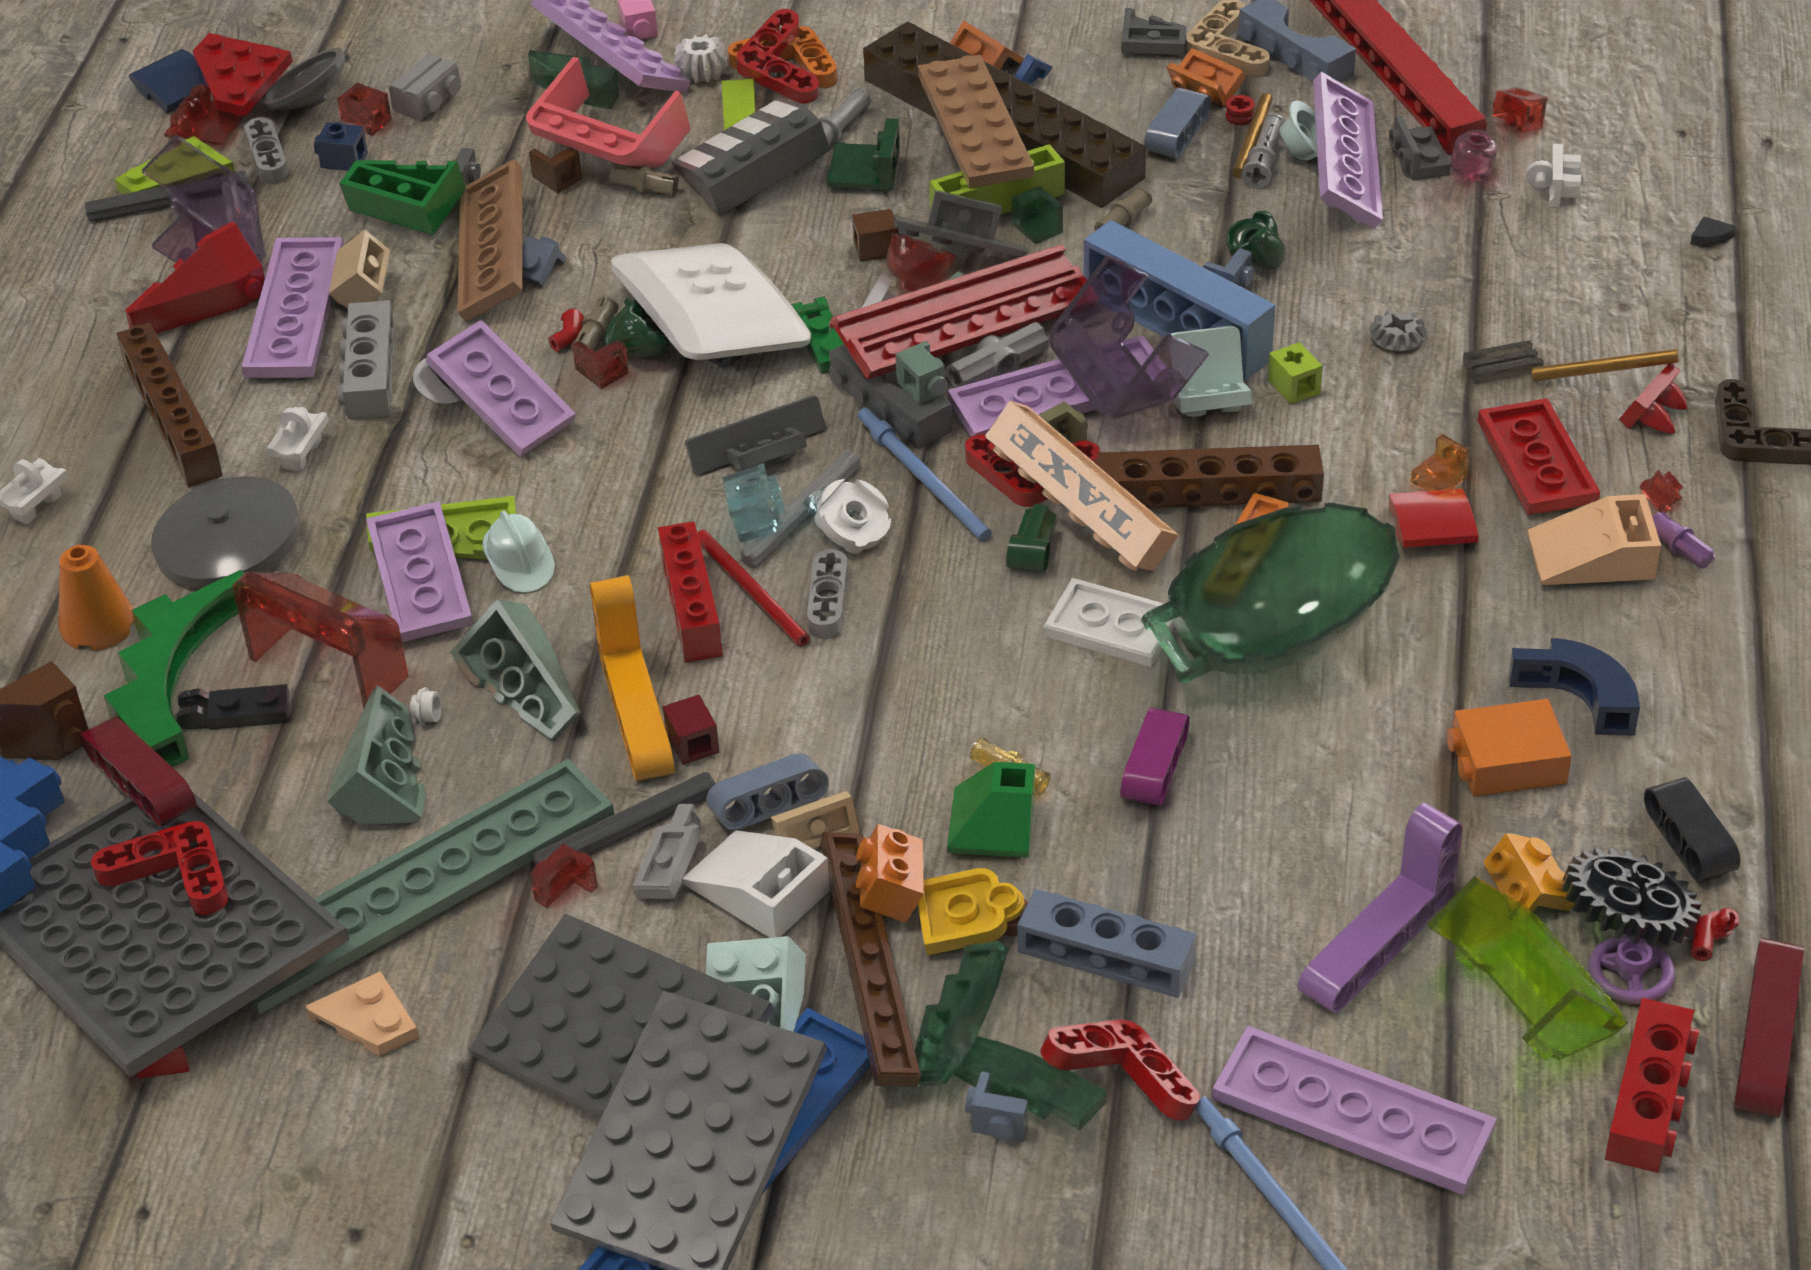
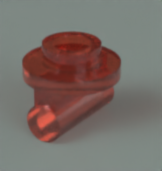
[1640,470,1684,513]

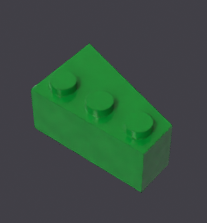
[339,160,466,235]

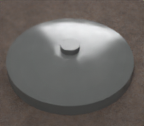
[151,476,301,589]

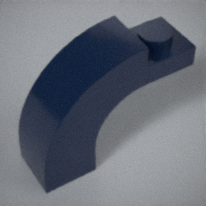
[1508,638,1640,735]

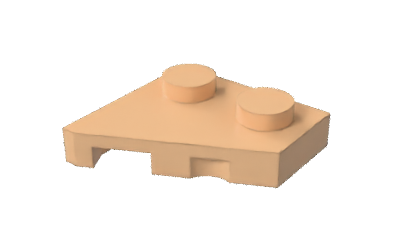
[306,971,419,1056]

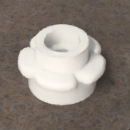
[410,687,442,726]

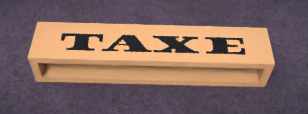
[985,400,1179,571]

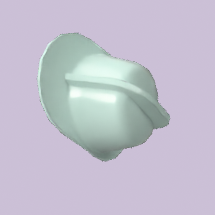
[1279,100,1318,160]
[482,511,555,593]

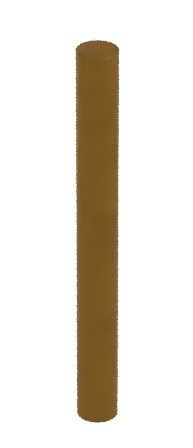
[1232,93,1273,179]
[1532,348,1679,382]

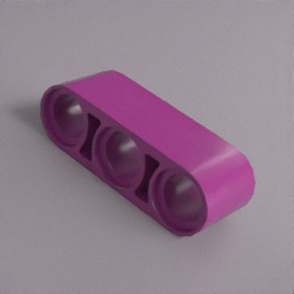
[1120,707,1190,807]

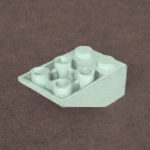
[706,936,806,1032]

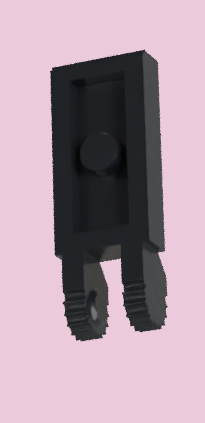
[176,684,290,730]

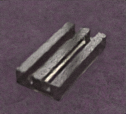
[1463,340,1544,384]

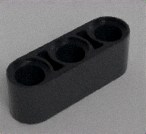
[1644,777,1741,881]

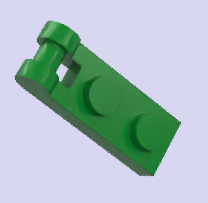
[791,296,844,374]

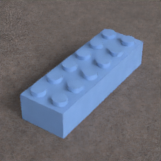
[1083,220,1275,381]

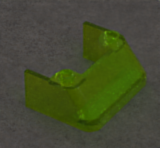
[1427,876,1629,1061]

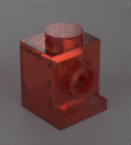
[337,83,392,136]
[1492,87,1548,133]

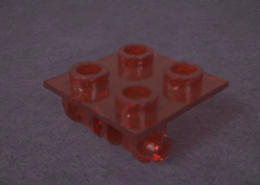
[164,84,244,145]

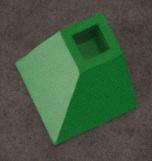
[947,762,1035,858]

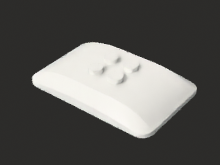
[611,243,811,360]

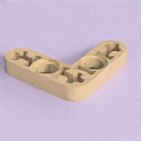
[1185,0,1270,77]

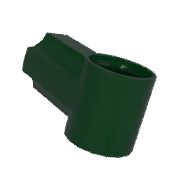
[1006,504,1057,573]

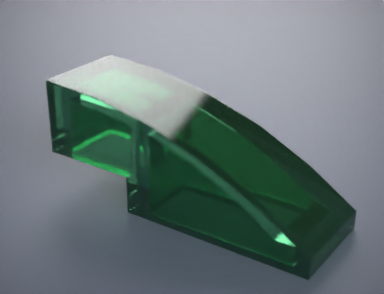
[528,50,619,110]

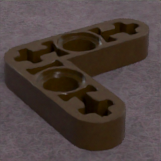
[1715,379,1811,465]

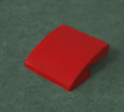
[1389,488,1478,548]

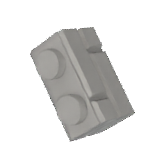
[389,53,461,121]

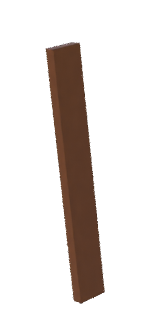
[820,832,921,1087]

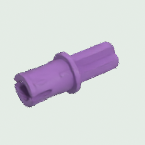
[1652,512,1715,568]

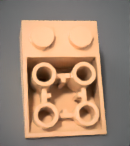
[1527,494,1661,585]

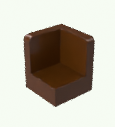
[529,147,582,193]
[852,209,900,262]

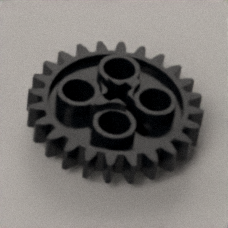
[1562,847,1702,947]

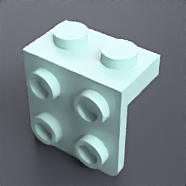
[1168,326,1252,417]

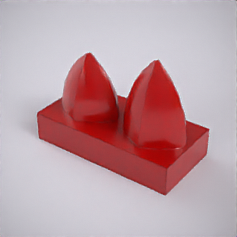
[1619,363,1687,434]

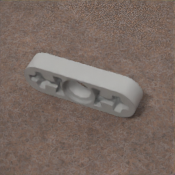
[244,117,289,184]
[807,549,848,639]

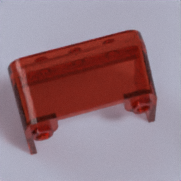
[233,572,409,710]

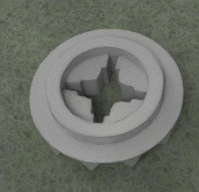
[1370,309,1427,351]

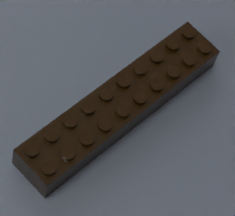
[863,21,1146,208]

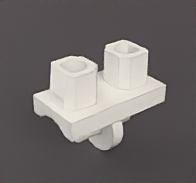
[1526,144,1581,207]
[267,407,329,472]
[0,458,68,524]

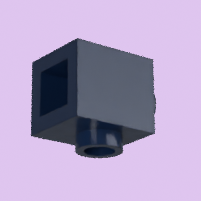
[314,122,368,171]

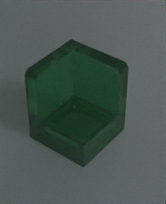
[1012,186,1063,244]

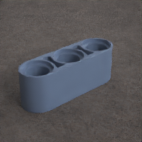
[1144,88,1211,159]
[706,753,829,830]

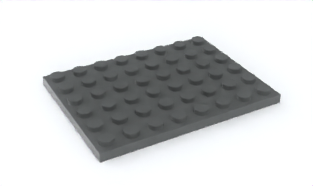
[0,791,350,1077]

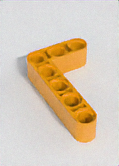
[589,575,675,782]

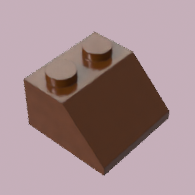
[0,661,88,760]

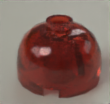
[885,232,956,292]

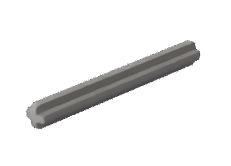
[740,449,860,567]

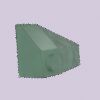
[450,599,580,740]
[327,685,426,824]

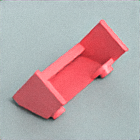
[526,56,691,169]

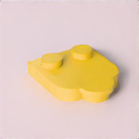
[918,868,1025,956]

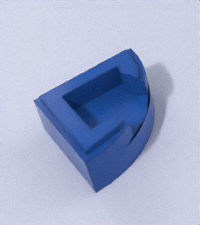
[1014,54,1053,85]

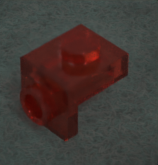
[530,843,598,908]

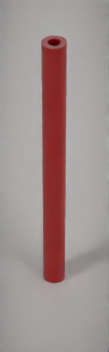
[697,529,810,647]

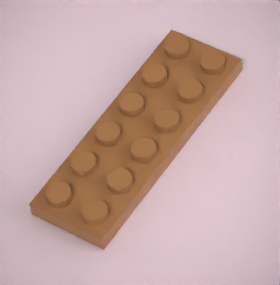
[918,55,1034,188]
[457,159,522,321]

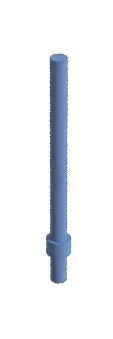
[857,408,992,542]
[1195,1097,1348,1270]

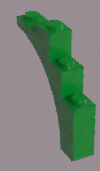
[103,570,254,767]

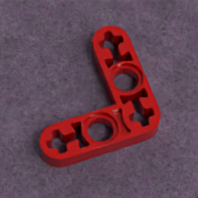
[737,9,819,104]
[965,434,1100,507]
[91,821,228,915]
[1040,1019,1200,1121]

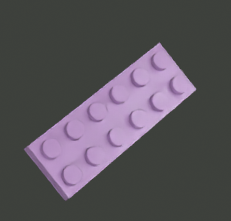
[531,0,691,93]
[1313,72,1383,229]
[242,237,344,379]
[947,335,1172,437]
[1212,1026,1497,1195]

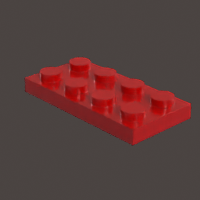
[1477,398,1600,515]

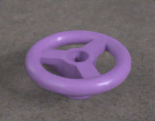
[1588,935,1675,1005]

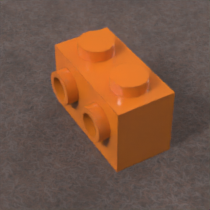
[856,824,924,923]

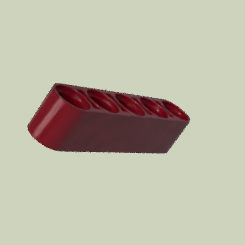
[79,716,197,827]
[1734,937,1804,1118]

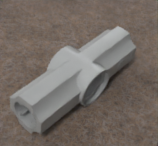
[946,322,1049,388]

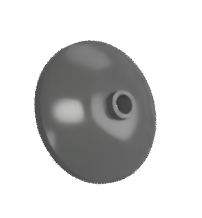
[261,48,345,111]

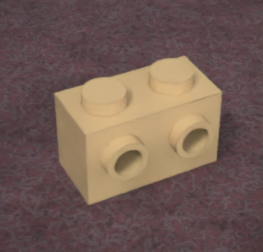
[329,230,390,309]

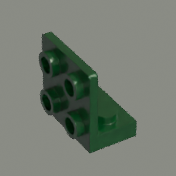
[827,118,900,191]

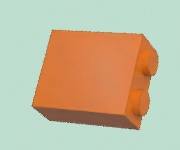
[1447,699,1572,796]

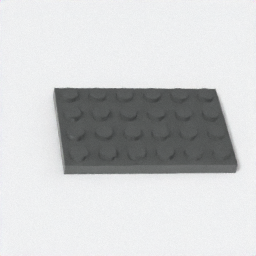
[468,913,775,1117]
[550,991,827,1270]

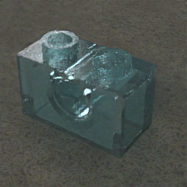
[722,463,786,543]

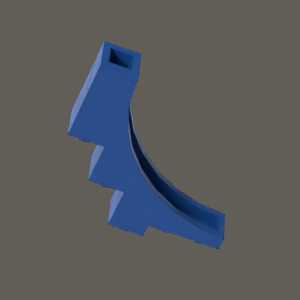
[0,756,65,913]

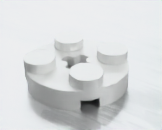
[814,479,891,554]

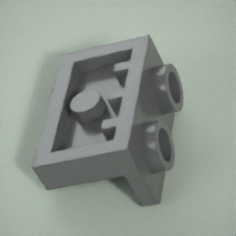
[1389,116,1451,180]

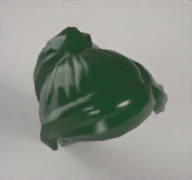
[1226,211,1286,270]
[604,298,669,359]

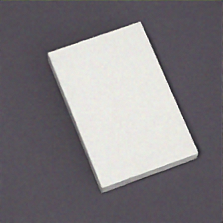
[1043,578,1179,667]

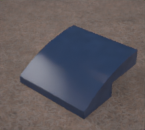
[129,49,209,114]

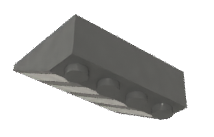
[671,97,830,216]

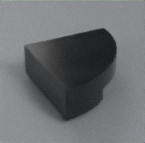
[1690,216,1736,247]

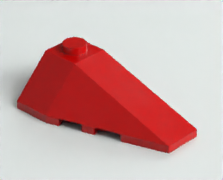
[125,221,265,334]

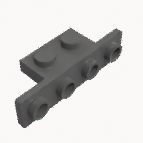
[893,190,1028,260]
[685,395,826,475]

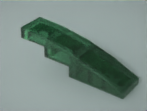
[915,941,1009,1087]
[940,1034,1107,1131]

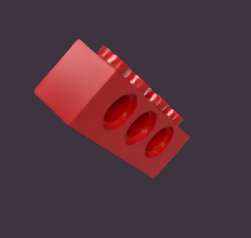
[657,521,723,663]
[1604,997,1700,1173]

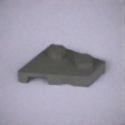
[1121,8,1186,56]

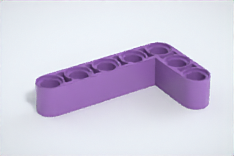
[1297,803,1463,1013]

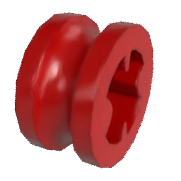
[1225,95,1255,125]

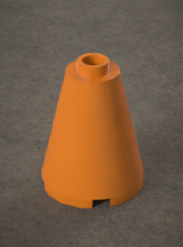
[58,545,135,651]

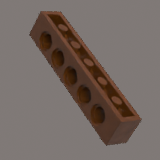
[116,322,223,487]
[1097,444,1324,508]

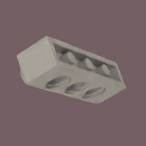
[337,300,395,419]

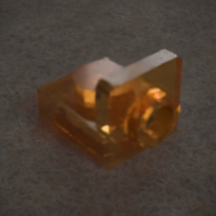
[1410,434,1470,491]

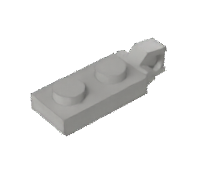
[632,804,701,899]

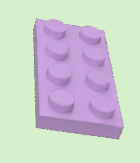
[426,320,576,457]
[366,501,473,643]

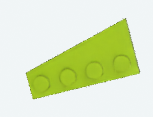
[366,496,517,560]

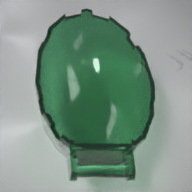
[1141,502,1400,683]

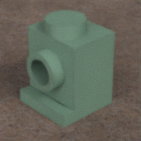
[896,341,948,405]

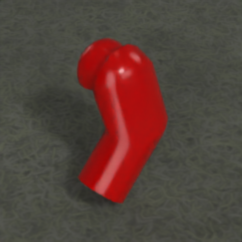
[548,308,584,352]
[1691,908,1740,961]

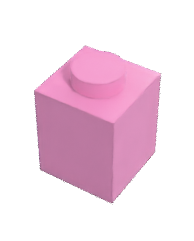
[617,0,658,40]

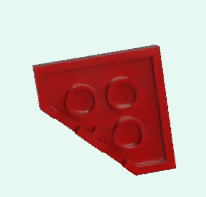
[193,33,293,116]

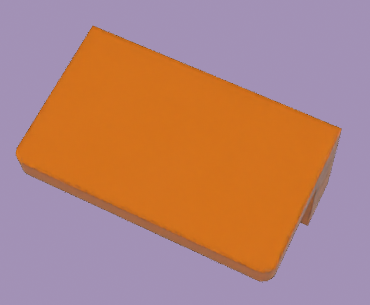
[950,20,1024,69]

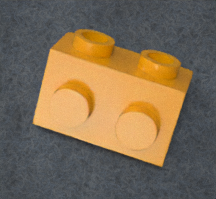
[1484,833,1575,921]

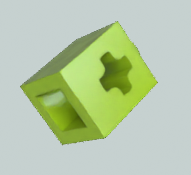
[1268,342,1323,404]

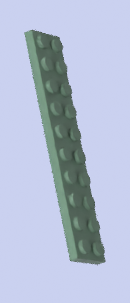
[250,758,614,1014]

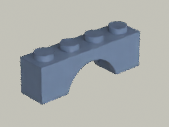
[1238,0,1356,83]

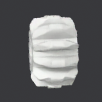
[674,34,728,84]

